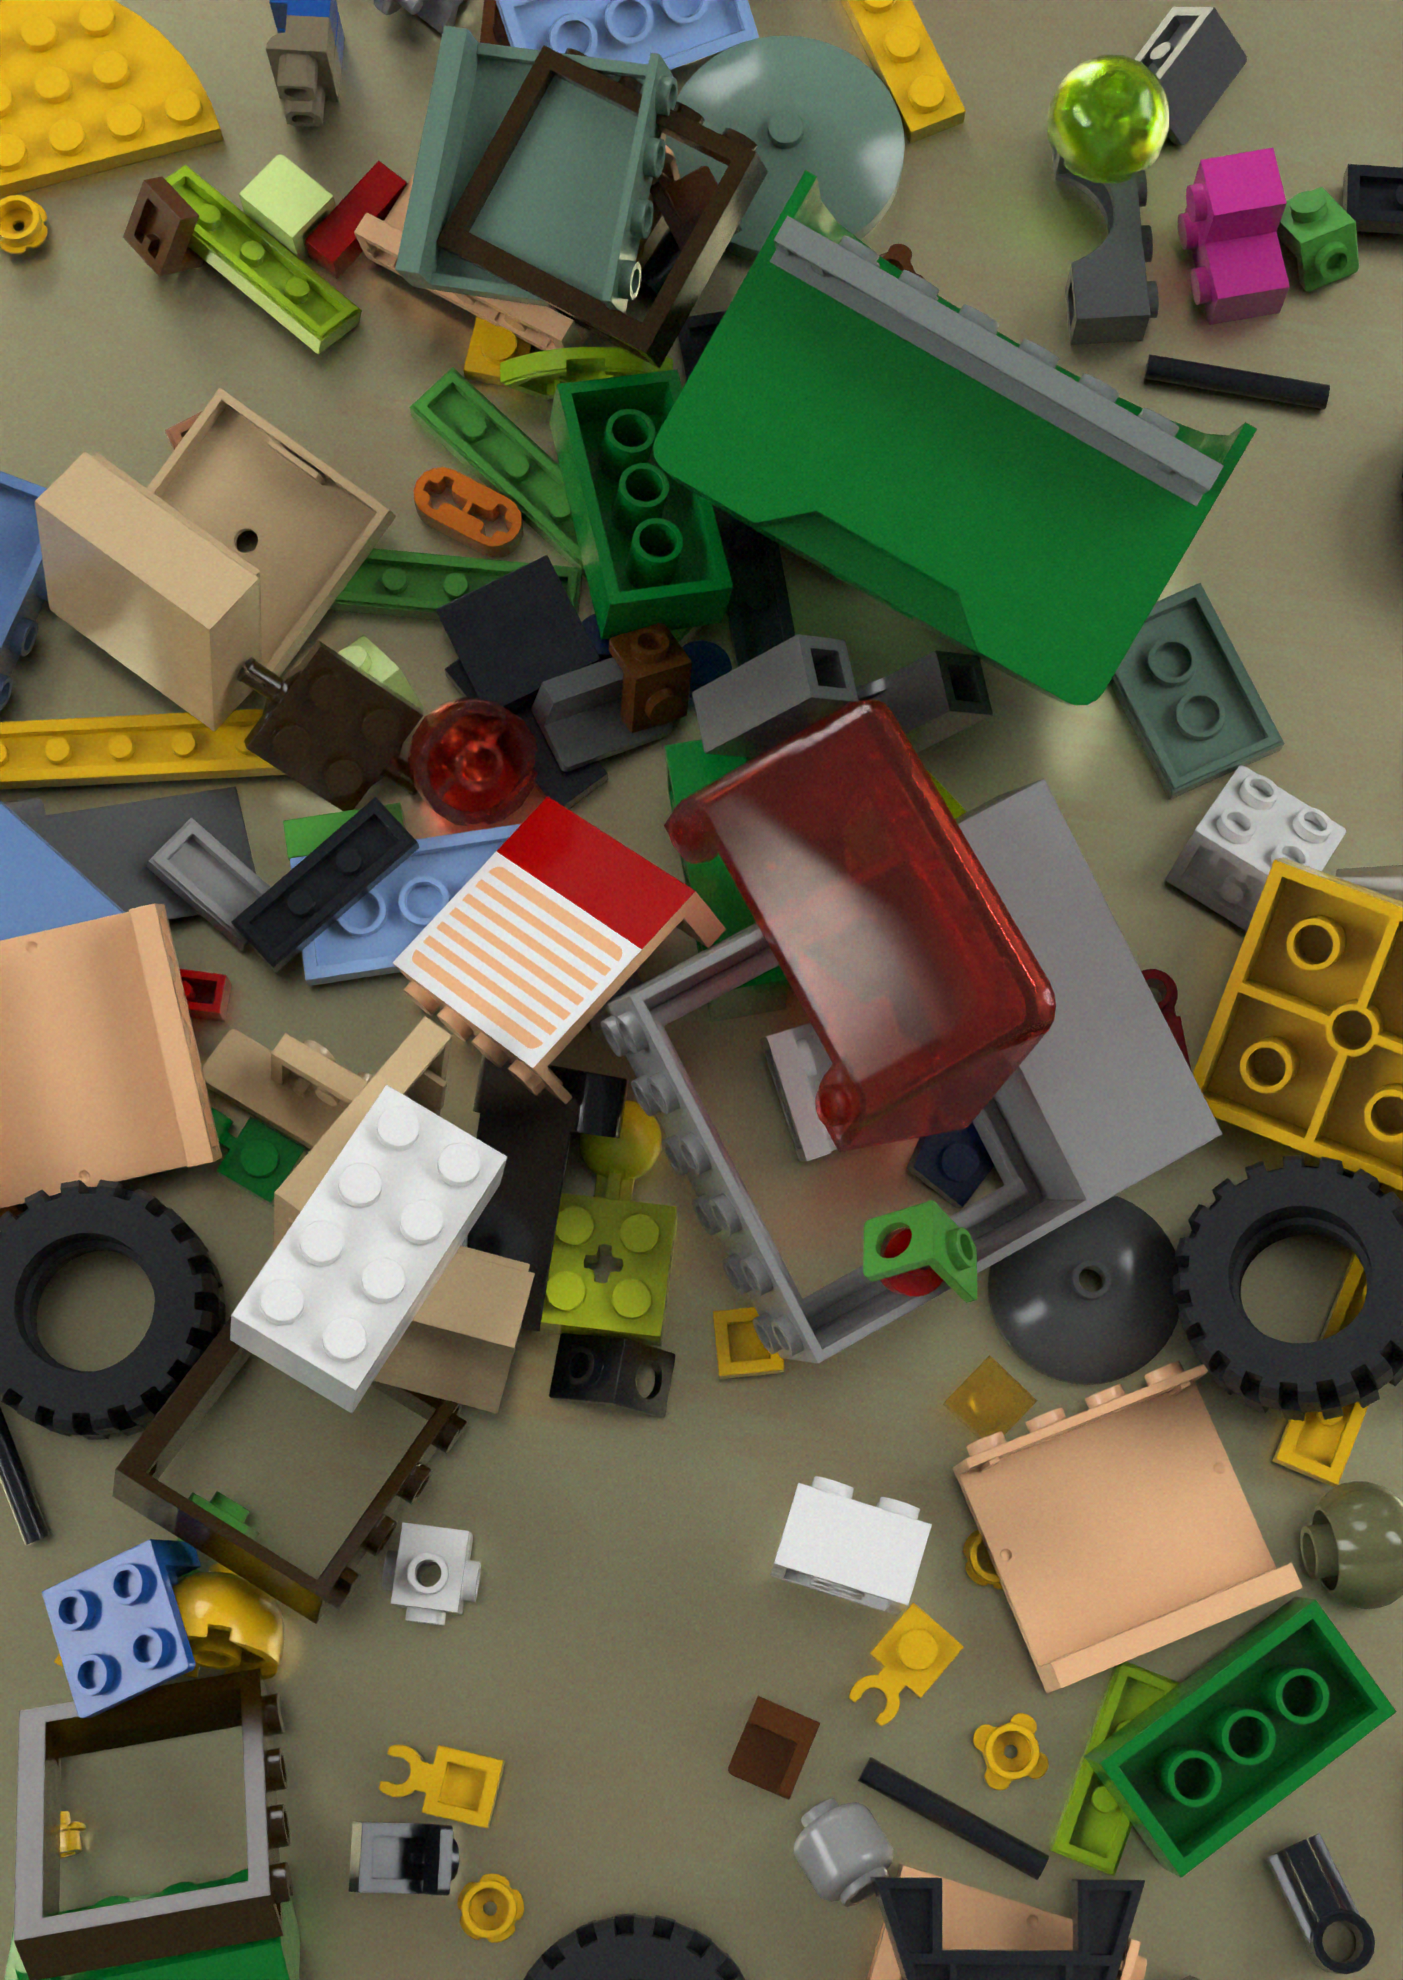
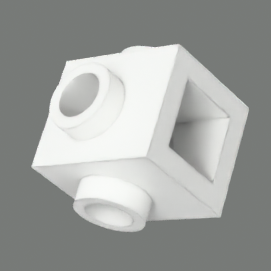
[382,1522,481,1626]

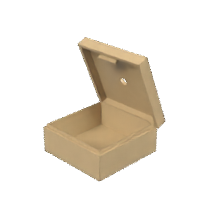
[34,388,396,732]
[273,1016,535,1414]

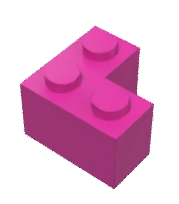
[1178,148,1290,325]

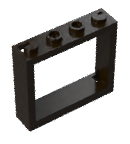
[436,45,768,369]
[112,1317,467,1624]
[14,1668,293,1980]

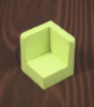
[239,154,336,261]

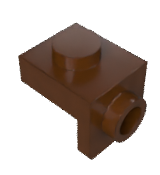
[609,623,692,733]

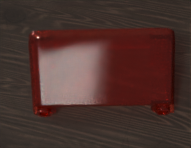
[664,699,1056,1152]

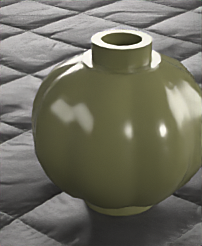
[1300,1481,1403,1609]

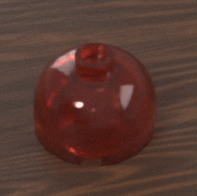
[408,697,538,826]

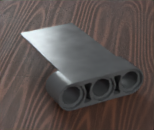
[3,786,256,920]

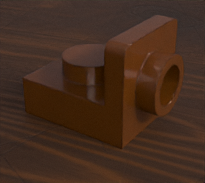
[123,176,204,277]

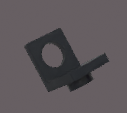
[549,1333,675,1418]

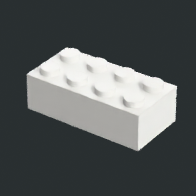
[230,1085,507,1414]

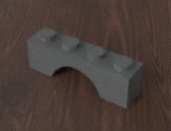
[1049,92,1159,345]

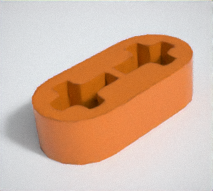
[413,467,524,558]

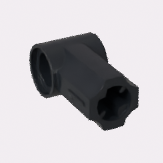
[1265,1833,1375,1974]

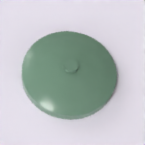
[665,35,905,261]

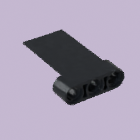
[467,1054,629,1331]

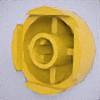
[172,1563,284,1680]

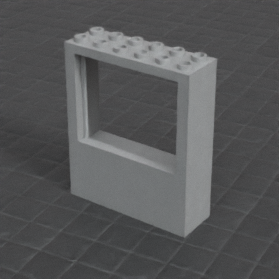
[601,779,1223,1364]

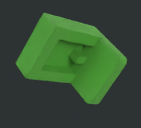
[1276,187,1359,292]

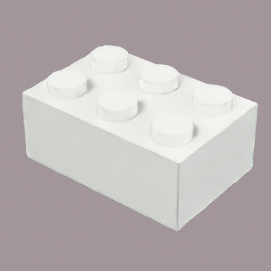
[770,1476,932,1615]

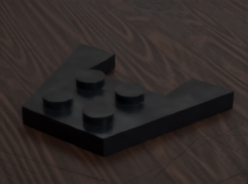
[870,1877,1145,1980]

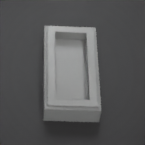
[147,817,271,951]

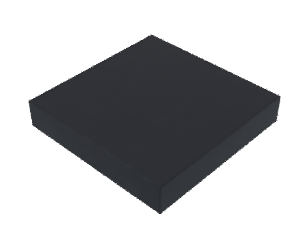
[435,555,601,721]

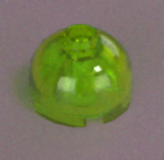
[1047,54,1169,183]

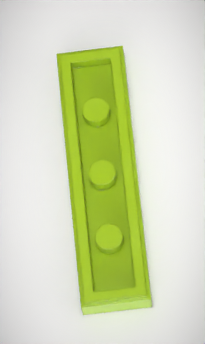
[165,164,362,355]

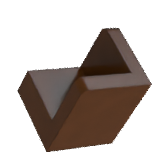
[650,166,742,251]
[728,1696,820,1800]

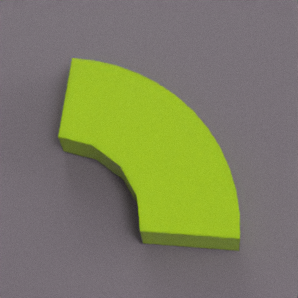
[500,347,673,400]

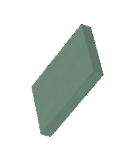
[1110,583,1285,800]

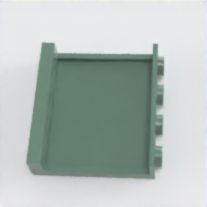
[395,26,678,313]

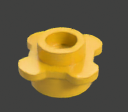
[973,1713,1049,1790]

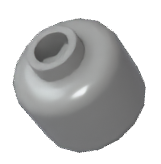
[793,1798,894,1907]

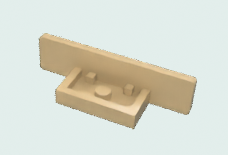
[202,1029,373,1149]

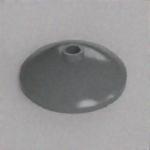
[988,1196,1179,1385]

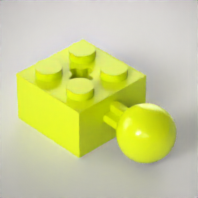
[533,1100,677,1347]

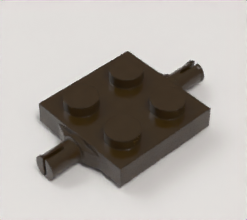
[237,640,427,811]

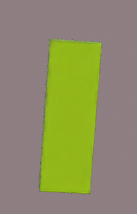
[1049,1661,1180,1876]

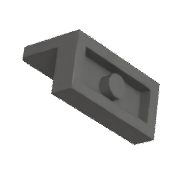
[1109,7,1247,145]
[531,657,673,772]

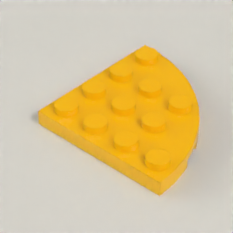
[0,0,224,198]

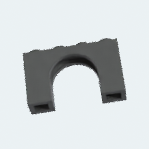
[692,634,993,768]

